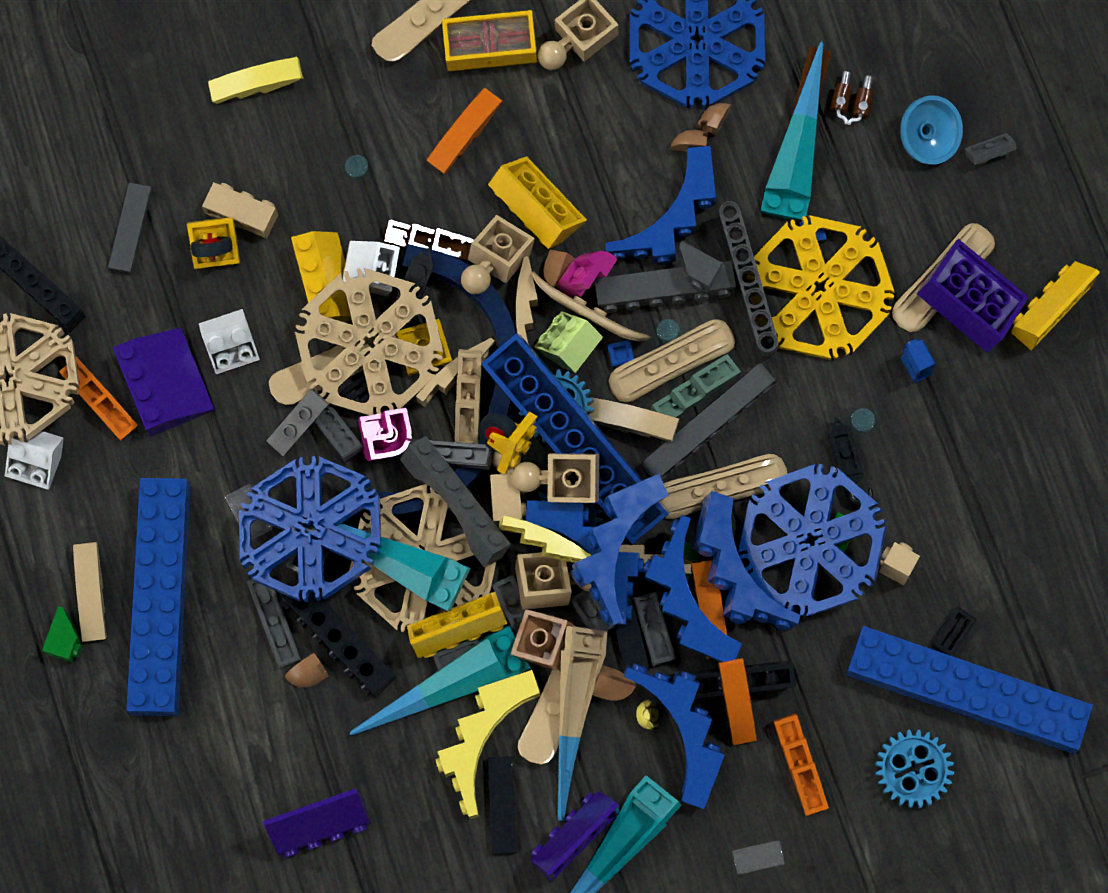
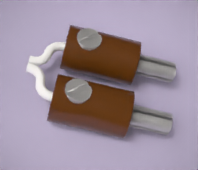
[830,71,874,125]

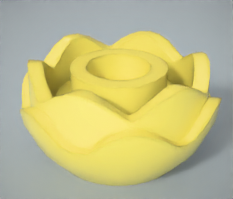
[636,699,659,730]

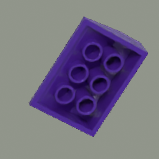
[916,239,1028,353]
[113,328,215,437]
[263,788,372,859]
[530,791,619,883]

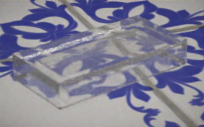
[732,840,785,875]

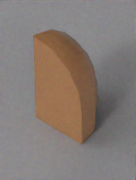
[696,103,732,137]
[669,130,708,152]
[544,250,575,288]
[285,653,329,688]
[592,665,636,701]

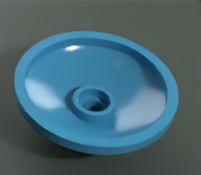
[900,96,963,165]

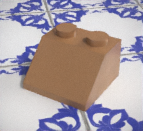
[511,609,576,672]

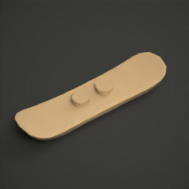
[372,0,471,62]
[892,223,995,332]
[532,271,650,341]
[608,319,736,403]
[268,328,396,405]
[661,454,787,519]
[518,670,561,764]

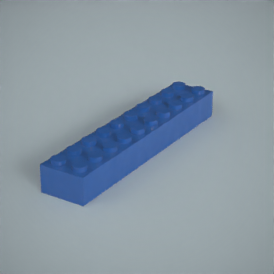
[481,333,670,544]
[127,478,191,716]
[846,626,1093,754]

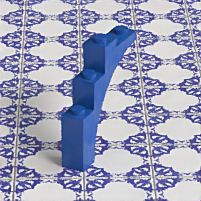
[605,146,716,265]
[571,474,669,627]
[692,491,800,630]
[526,500,644,625]
[643,515,742,663]
[624,663,724,809]

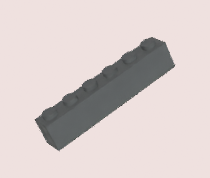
[595,261,736,313]

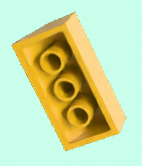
[488,156,587,249]
[291,231,352,322]
[1011,261,1100,351]
[407,592,507,658]

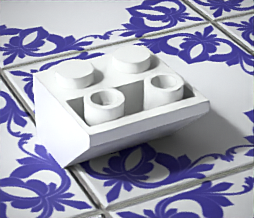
[343,241,400,296]
[199,309,260,374]
[5,431,63,489]

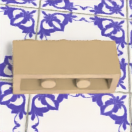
[202,182,278,239]

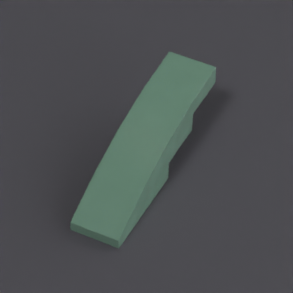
[650,354,741,418]

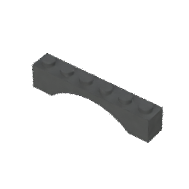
[400,436,511,568]

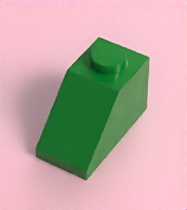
[42,606,82,663]

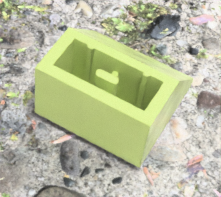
[534,311,603,373]

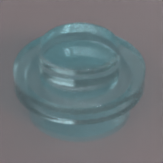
[345,155,368,177]
[657,319,680,341]
[851,408,875,432]

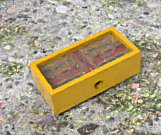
[442,10,537,71]

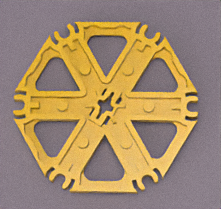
[746,215,895,360]

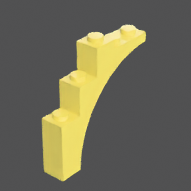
[435,671,540,820]

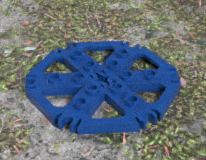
[630,0,765,109]
[239,456,382,602]
[738,464,887,617]

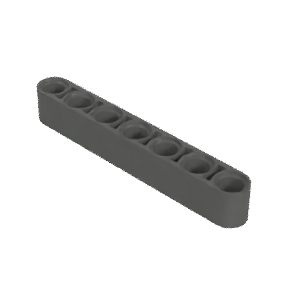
[719,201,778,357]
[641,363,777,480]

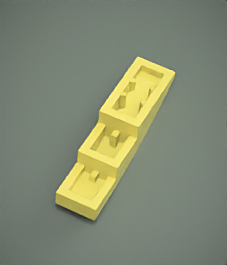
[208,57,303,104]
[498,516,591,563]

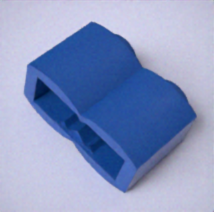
[900,339,937,383]

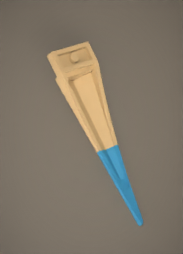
[558,627,607,821]

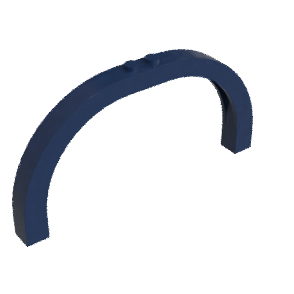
[344,244,516,519]

